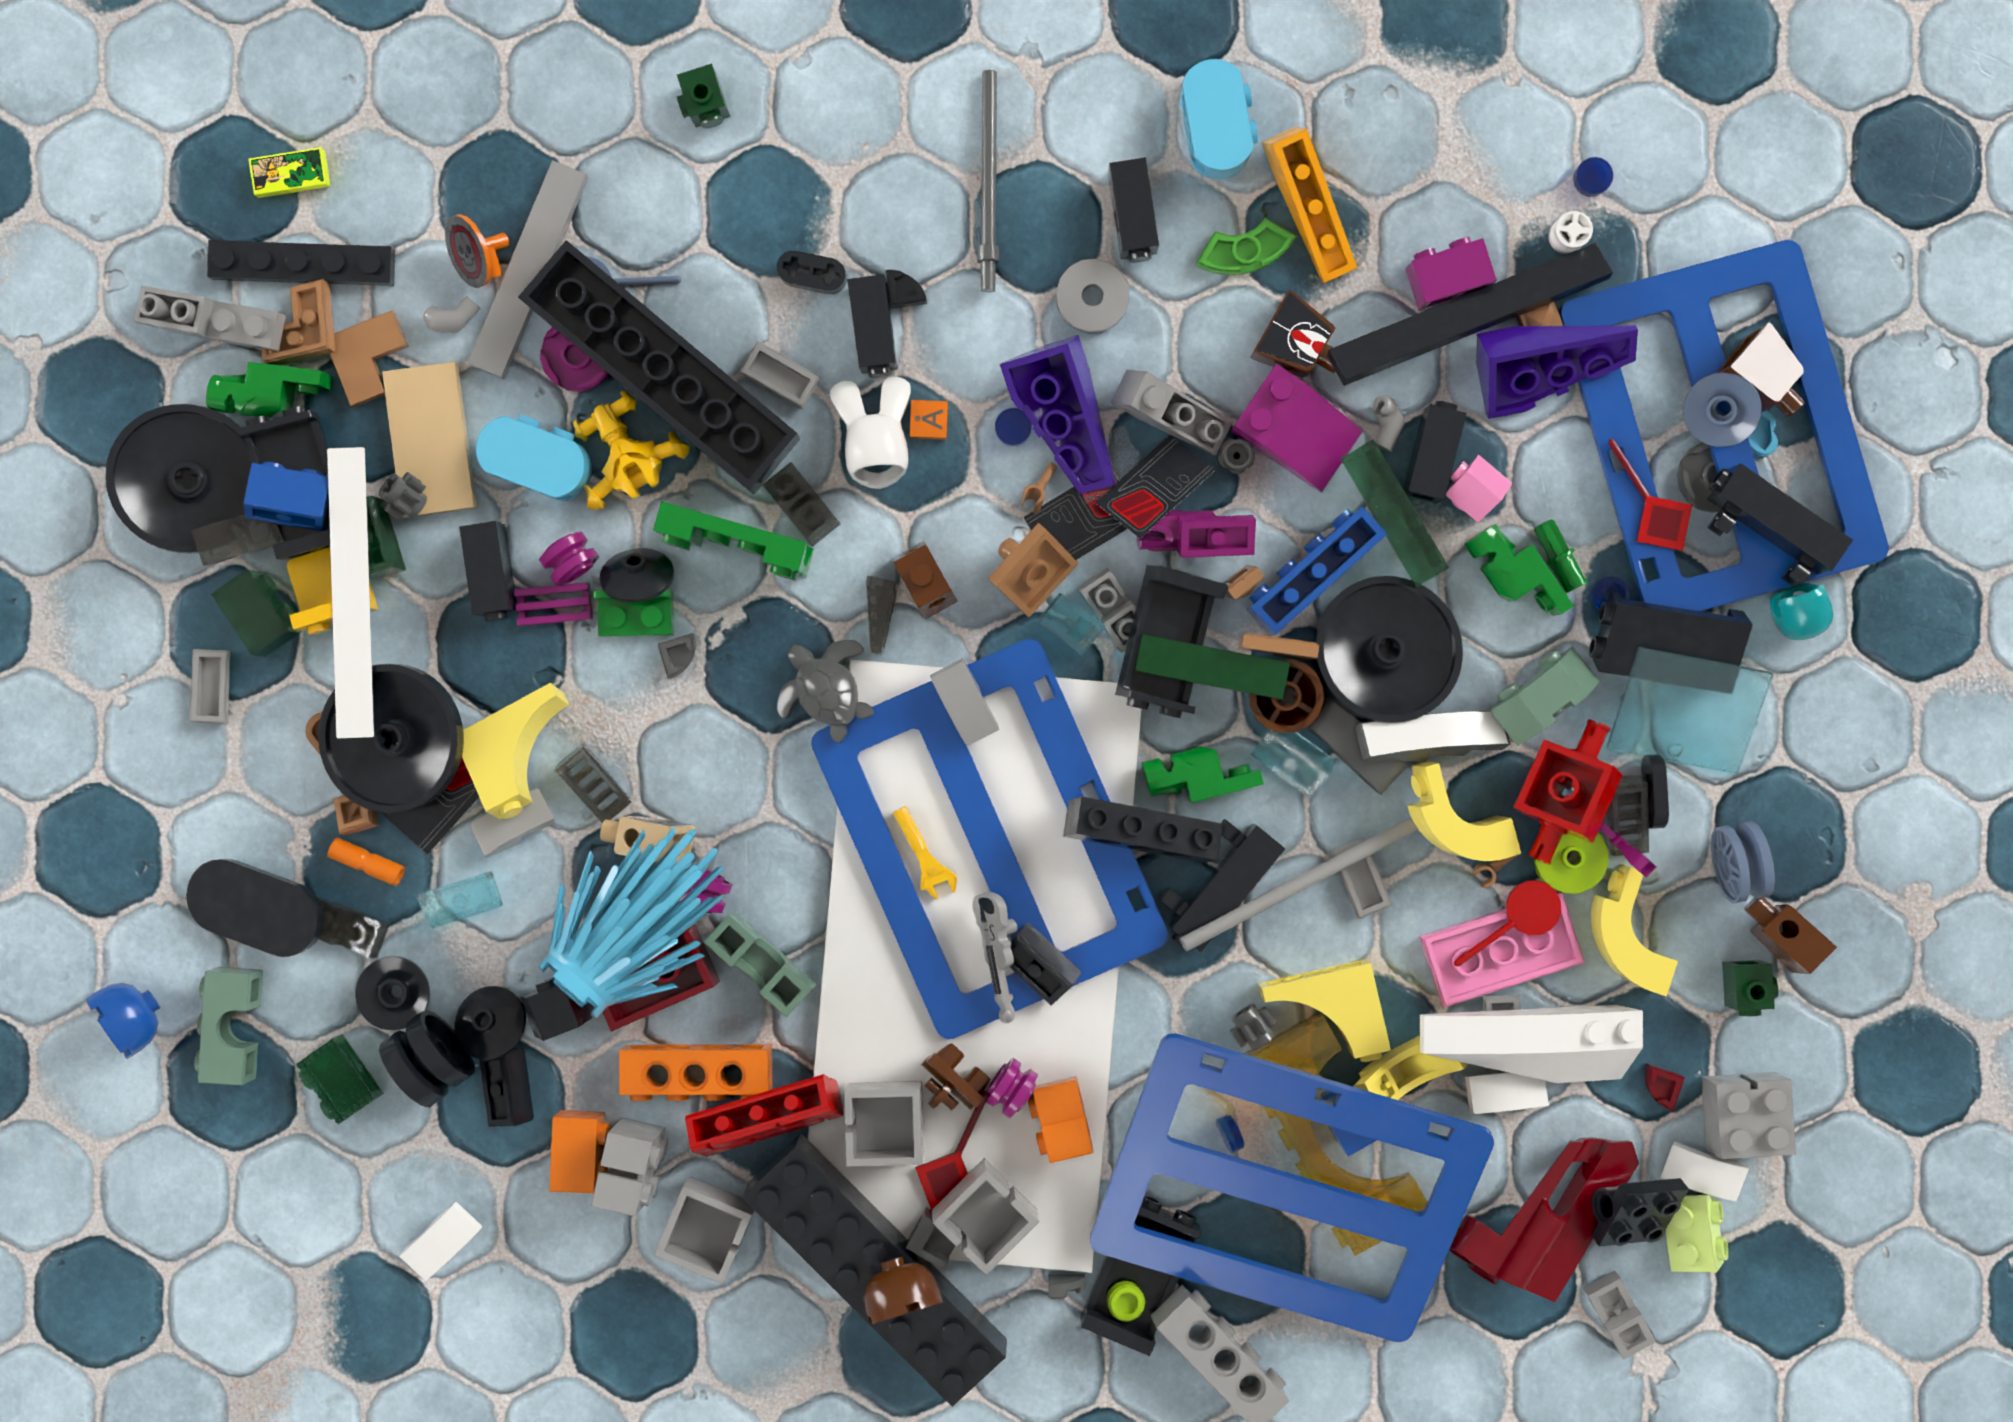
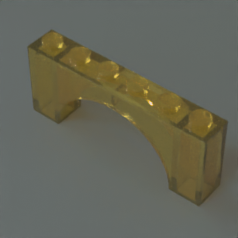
[1243,1012,1427,1256]

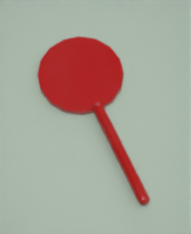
[1454,880,1561,967]

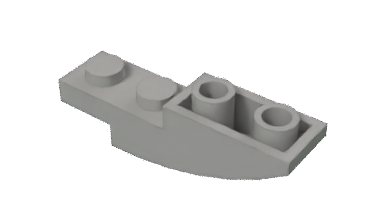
[134,285,286,352]

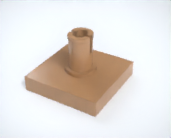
[988,523,1079,617]

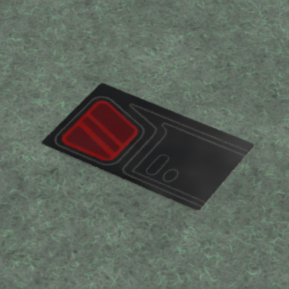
[1096,435,1215,538]
[1024,463,1127,560]
[381,758,479,854]

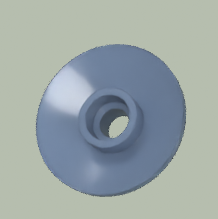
[1683,372,1762,447]

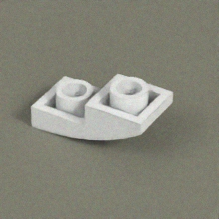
[1465,1072,1549,1114]
[1660,1141,1750,1202]
[399,1202,482,1281]

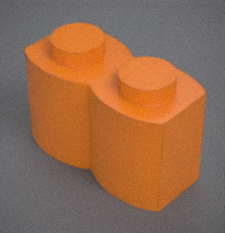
[1028,1076,1094,1163]

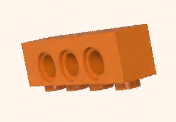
[619,1044,772,1101]

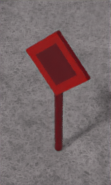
[1608,439,1693,551]
[915,1091,988,1211]

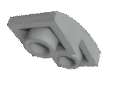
[1077,568,1136,653]
[930,658,1000,746]
[470,788,554,858]

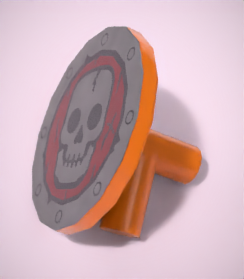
[445,214,509,288]

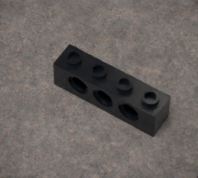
[1063,796,1223,863]

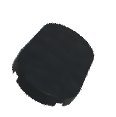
[186,859,324,957]

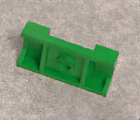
[653,501,814,581]

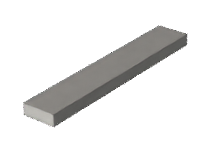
[468,160,589,379]

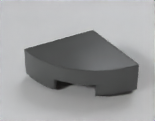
[658,633,696,679]
[1048,1274,1085,1299]

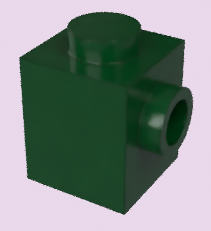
[676,63,730,128]
[1722,960,1779,1017]

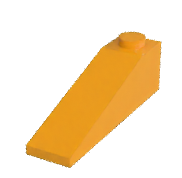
[1261,127,1357,283]

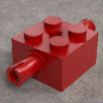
[1514,719,1623,865]

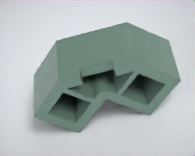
[1490,647,1600,746]

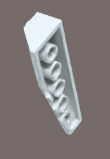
[1420,1005,1643,1083]

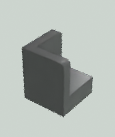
[906,1207,963,1270]

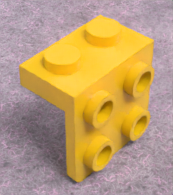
[287,547,379,635]

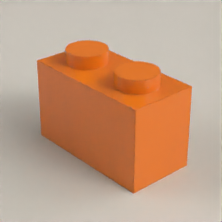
[549,1110,610,1193]

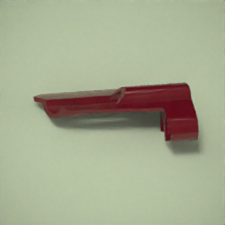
[1449,1137,1639,1302]

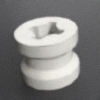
[1548,211,1593,254]

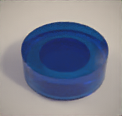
[1573,157,1613,197]
[995,408,1032,446]
[1215,1114,1245,1154]

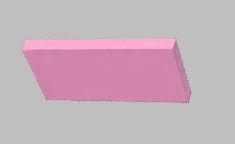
[1419,892,1585,1008]

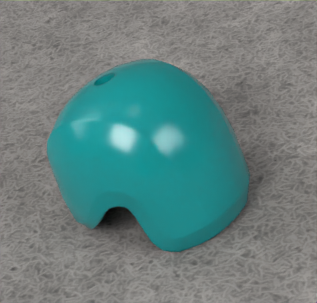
[1769,583,1833,640]

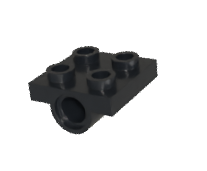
[1591,1178,1689,1247]

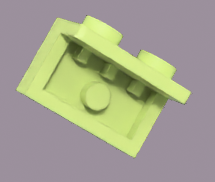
[1666,1193,1728,1273]

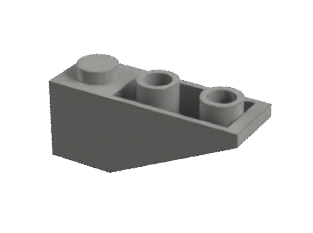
[1111,370,1232,456]

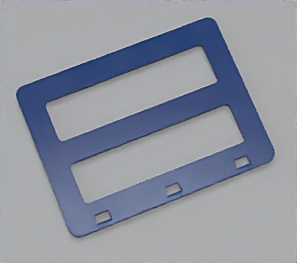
[1559,240,1889,611]
[811,639,1168,1039]
[1090,1033,1494,1342]

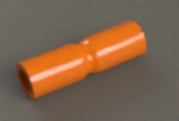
[327,837,406,887]

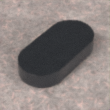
[1641,754,1669,829]

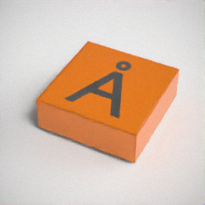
[910,400,948,440]

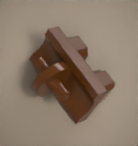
[921,1043,991,1111]

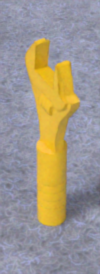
[893,806,957,899]

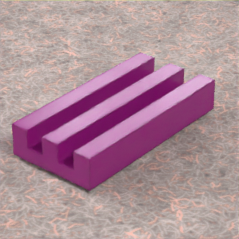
[514,582,593,626]

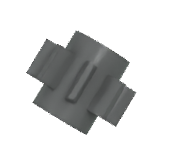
[379,472,427,520]
[1230,1003,1277,1050]

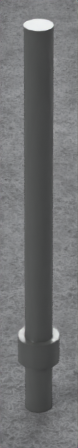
[977,70,999,293]

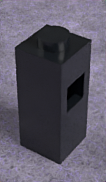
[1108,157,1159,263]
[847,274,898,378]
[1402,401,1467,504]
[459,521,517,622]

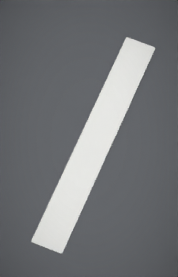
[327,447,374,738]

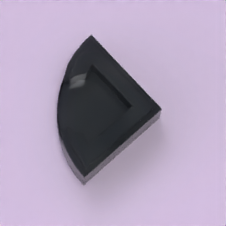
[886,270,927,309]

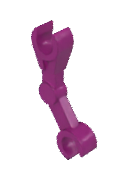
[1599,821,1657,878]

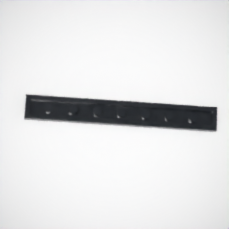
[1327,243,1613,386]

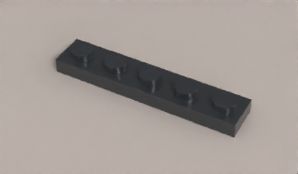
[207,240,395,286]

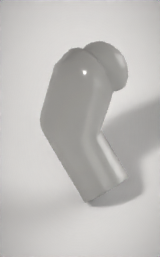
[423,296,480,333]
[1373,396,1404,452]

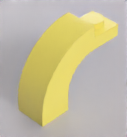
[1407,761,1521,861]
[1590,864,1678,996]
[1353,1036,1468,1100]

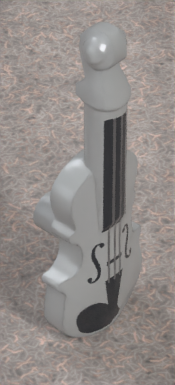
[972,892,1017,1023]

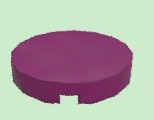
[540,327,609,392]

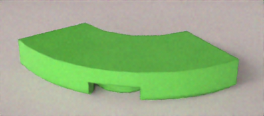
[1195,218,1297,275]

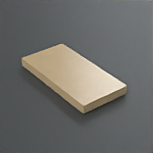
[382,362,477,518]

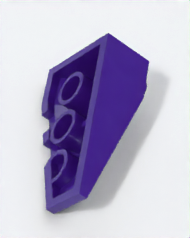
[1476,325,1638,419]
[1000,335,1115,494]

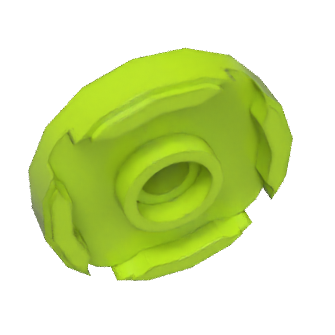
[1534,832,1609,894]

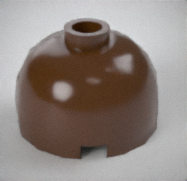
[1249,659,1324,733]
[864,1257,943,1325]

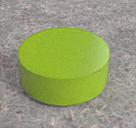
[1106,1281,1145,1322]

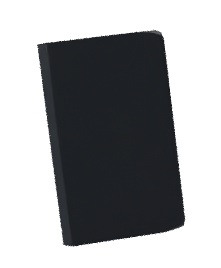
[1010,923,1081,1006]
[479,1048,534,1127]

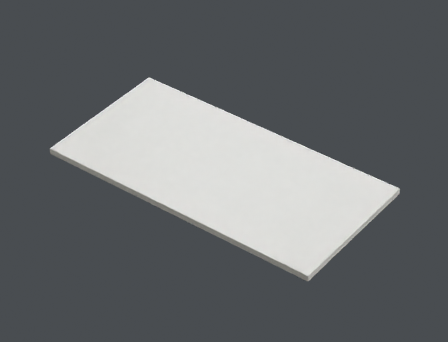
[808,659,1142,1273]

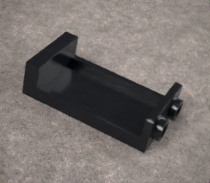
[237,406,330,560]
[1115,565,1228,719]
[1589,591,1753,693]
[1080,1195,1202,1356]

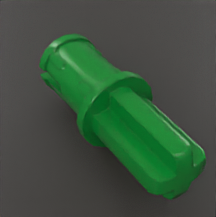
[1534,519,1588,593]

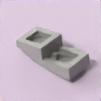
[1583,1271,1656,1360]

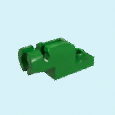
[206,362,333,419]
[1464,523,1574,616]
[1141,746,1264,803]

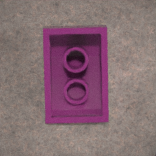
[1230,364,1363,493]

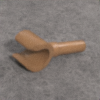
[1020,462,1057,514]
[1473,855,1518,888]

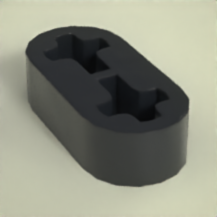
[777,251,847,294]

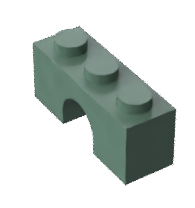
[704,910,816,1017]
[194,967,263,1085]

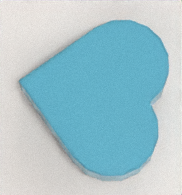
[1748,409,1778,458]

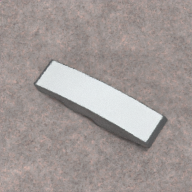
[1355,711,1511,762]

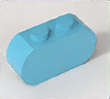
[1179,59,1258,180]
[476,414,592,501]

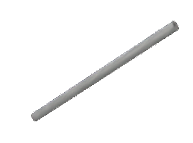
[1180,817,1418,951]

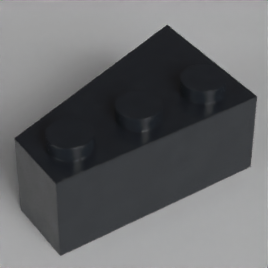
[519,977,595,1041]

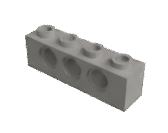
[1150,1285,1290,1422]

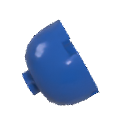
[85,983,161,1059]

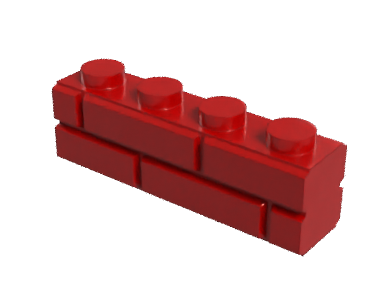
[685,1074,844,1157]

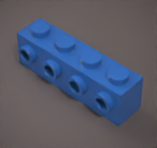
[1246,506,1387,636]

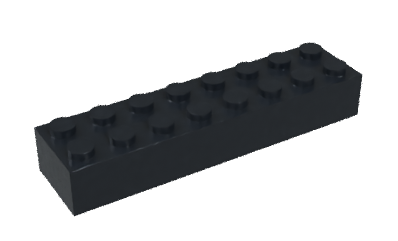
[518,240,800,495]
[742,1133,1007,1407]

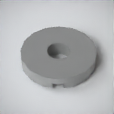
[1056,259,1129,334]

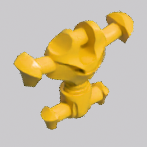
[573,390,691,510]

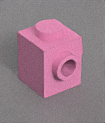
[1446,455,1512,523]

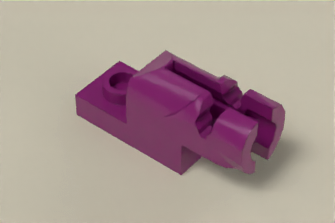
[1136,510,1256,558]

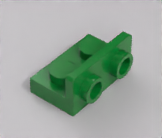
[593,589,674,637]

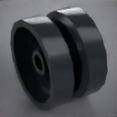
[379,1010,475,1108]

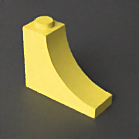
[462,683,569,819]
[1258,959,1391,1062]

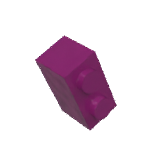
[1405,237,1497,310]

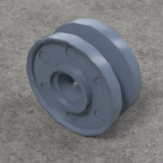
[1711,821,1775,904]

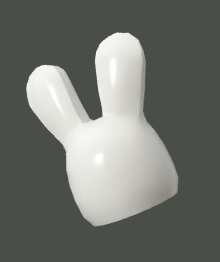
[830,377,911,489]

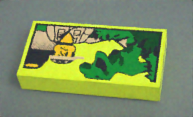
[249,147,331,198]

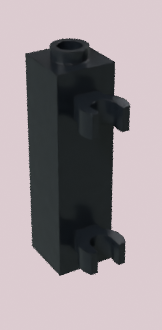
[1707,463,1853,587]
[1159,819,1285,952]

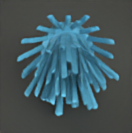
[538,828,725,1018]

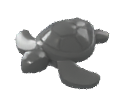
[777,640,874,744]

